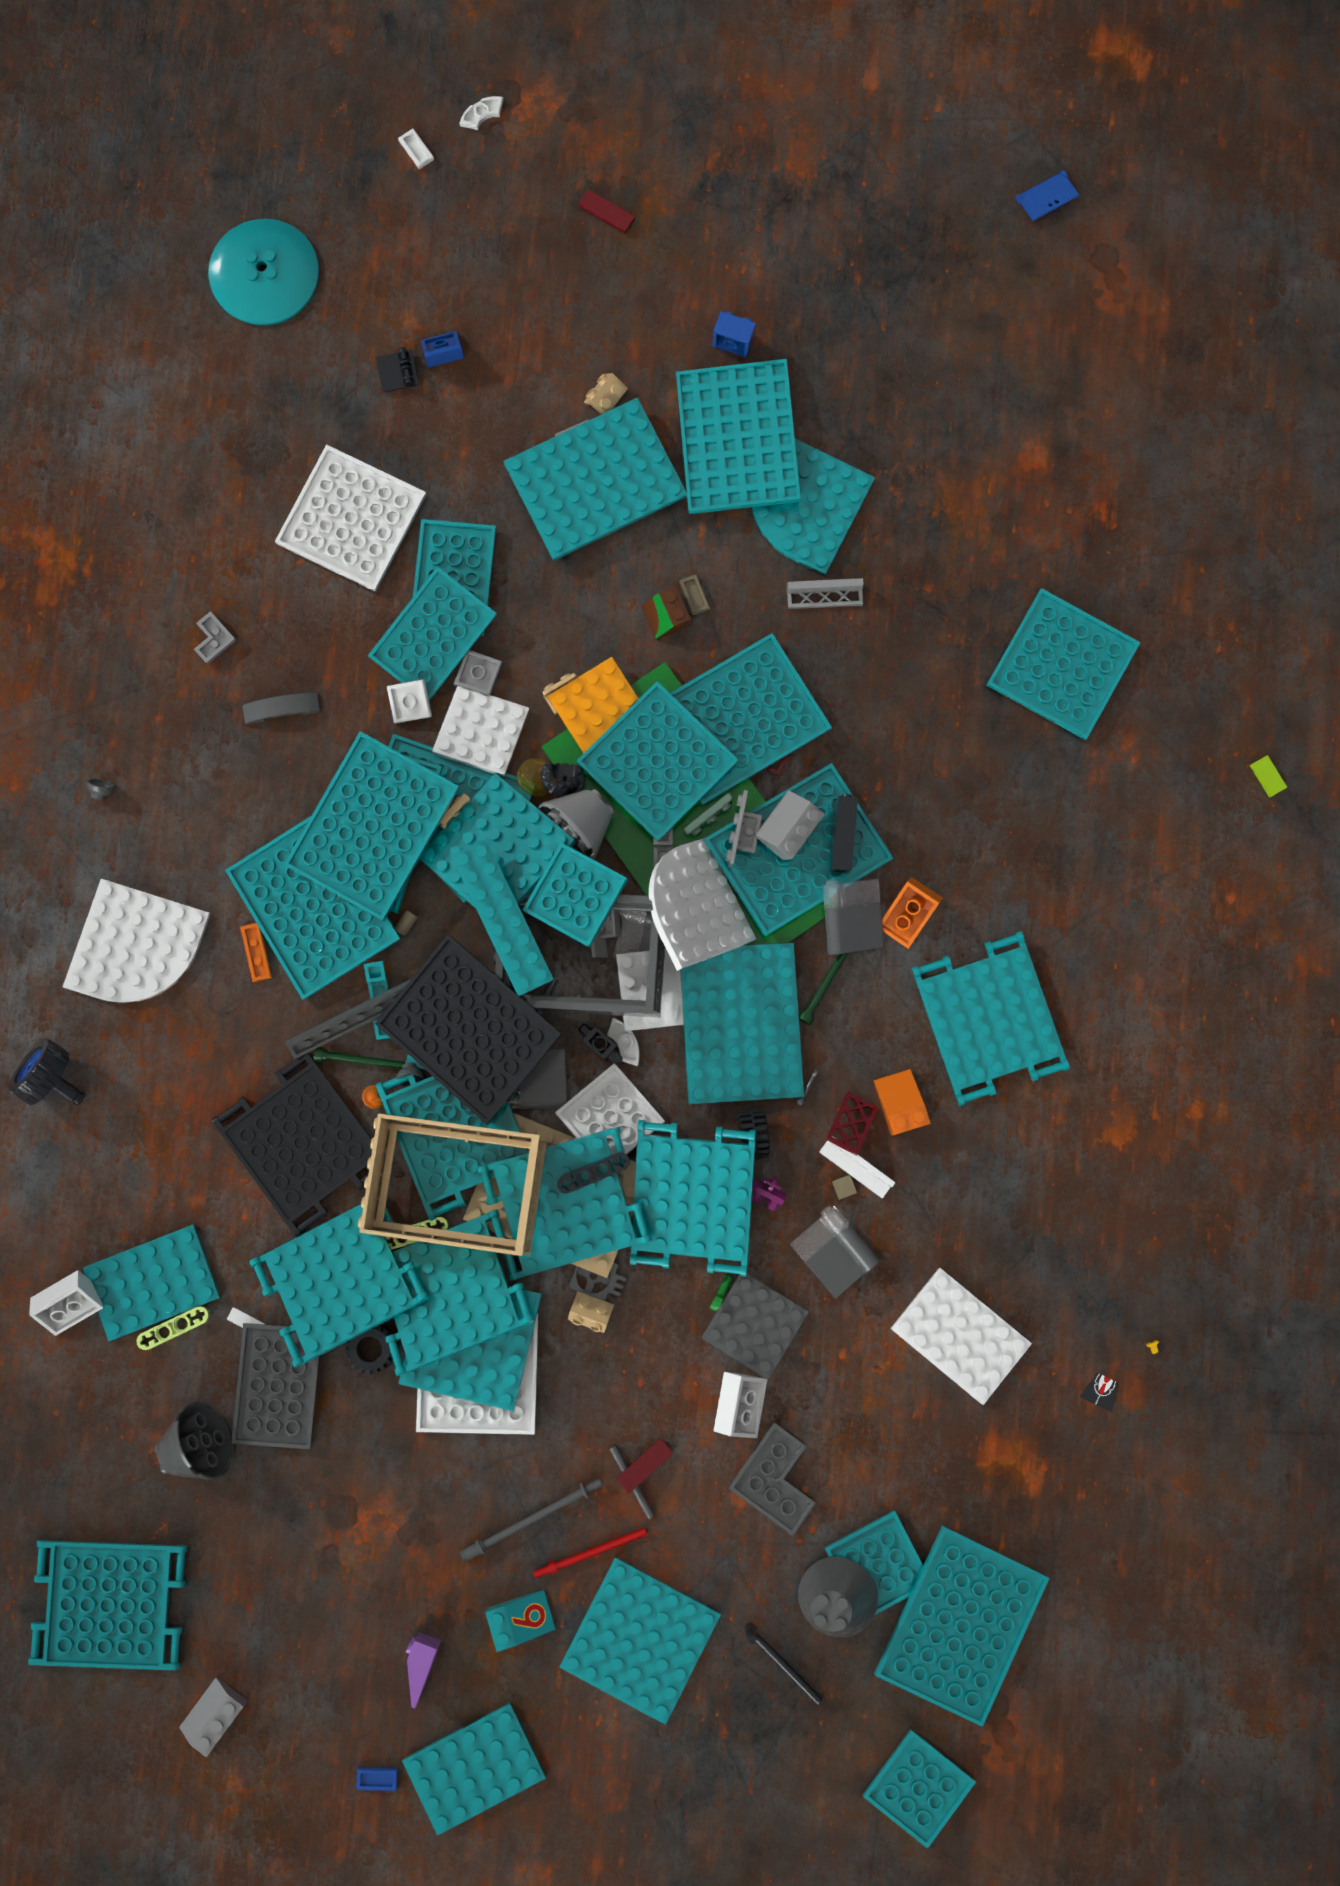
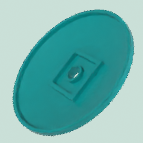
[208,219,319,325]

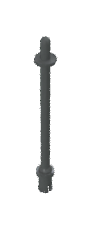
[460,1479,603,1562]

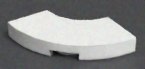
[460,96,504,130]
[607,1018,639,1066]

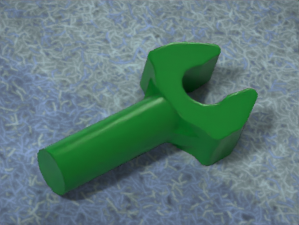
[710,1275,733,1311]

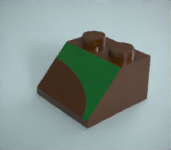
[641,586,691,640]

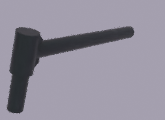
[745,1623,823,1705]

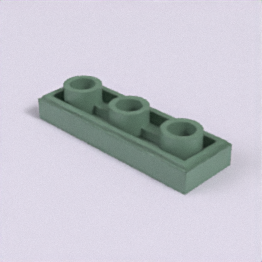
[684,793,733,837]

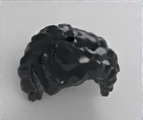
[540,761,585,798]

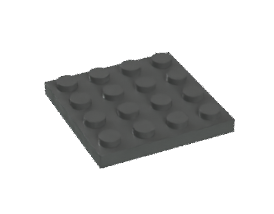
[701,1274,809,1380]

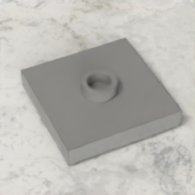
[454,650,503,696]

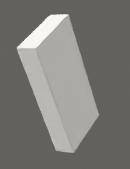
[398,129,434,169]

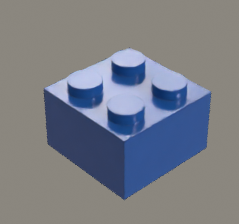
[712,311,756,358]

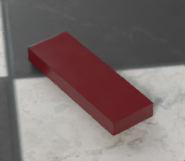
[579,190,635,234]
[615,1438,673,1494]

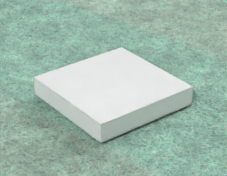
[387,679,432,724]

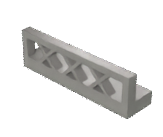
[787,578,863,609]

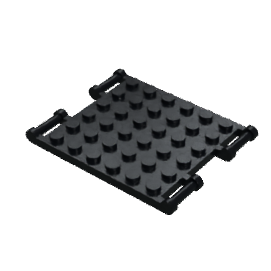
[211,1052,372,1237]

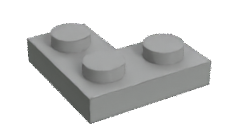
[194,611,236,665]

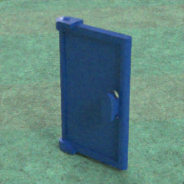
[1015,170,1079,221]

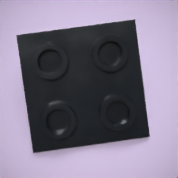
[376,347,419,392]

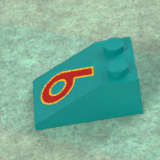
[485,1590,556,1652]

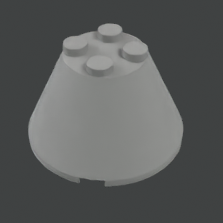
[538,789,614,860]

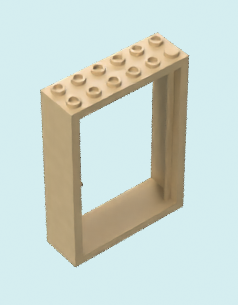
[358,1114,548,1256]

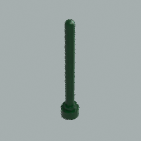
[798,953,848,1025]
[314,1047,406,1069]

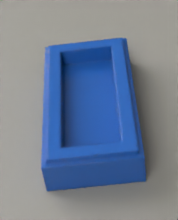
[356,1767,398,1791]

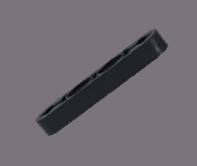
[557,1152,630,1193]

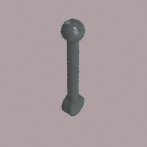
[797,1069,819,1106]

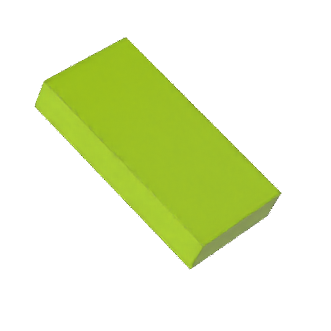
[1250,755,1287,798]

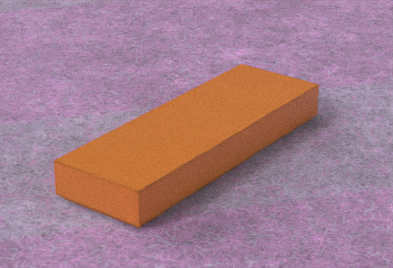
[240,923,273,983]

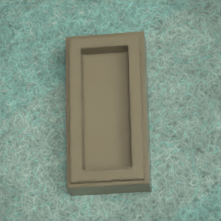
[679,574,710,616]

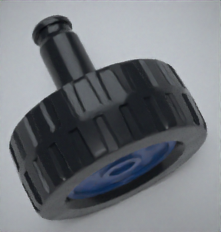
[8,1039,85,1105]

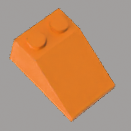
[881,877,943,949]
[874,1069,931,1136]

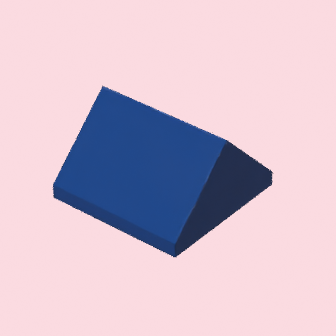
[421,331,464,368]

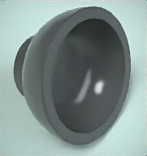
[87,778,115,800]
[396,1063,424,1087]

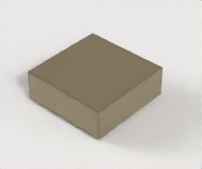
[832,1175,857,1200]

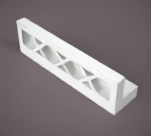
[819,1136,895,1198]

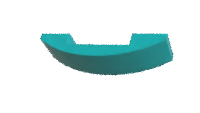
[364,961,390,1040]

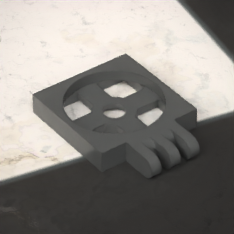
[568,1263,628,1301]

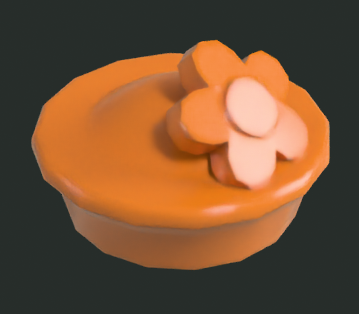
[362,1085,383,1109]

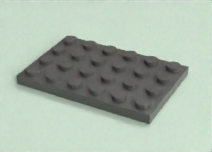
[231,1323,320,1449]

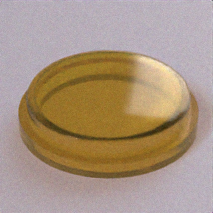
[517,758,549,797]

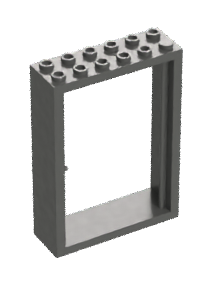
[493,891,665,1018]

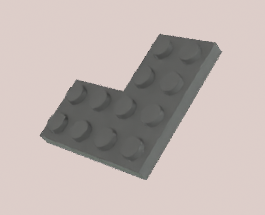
[728,1422,816,1536]

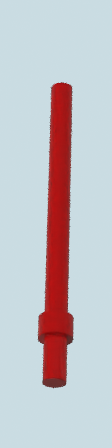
[533,1527,647,1579]

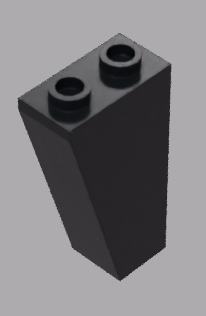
[829,794,858,874]

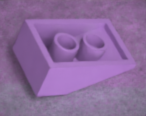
[406,1632,441,1708]

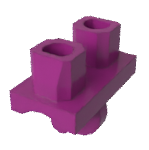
[752,1176,787,1211]

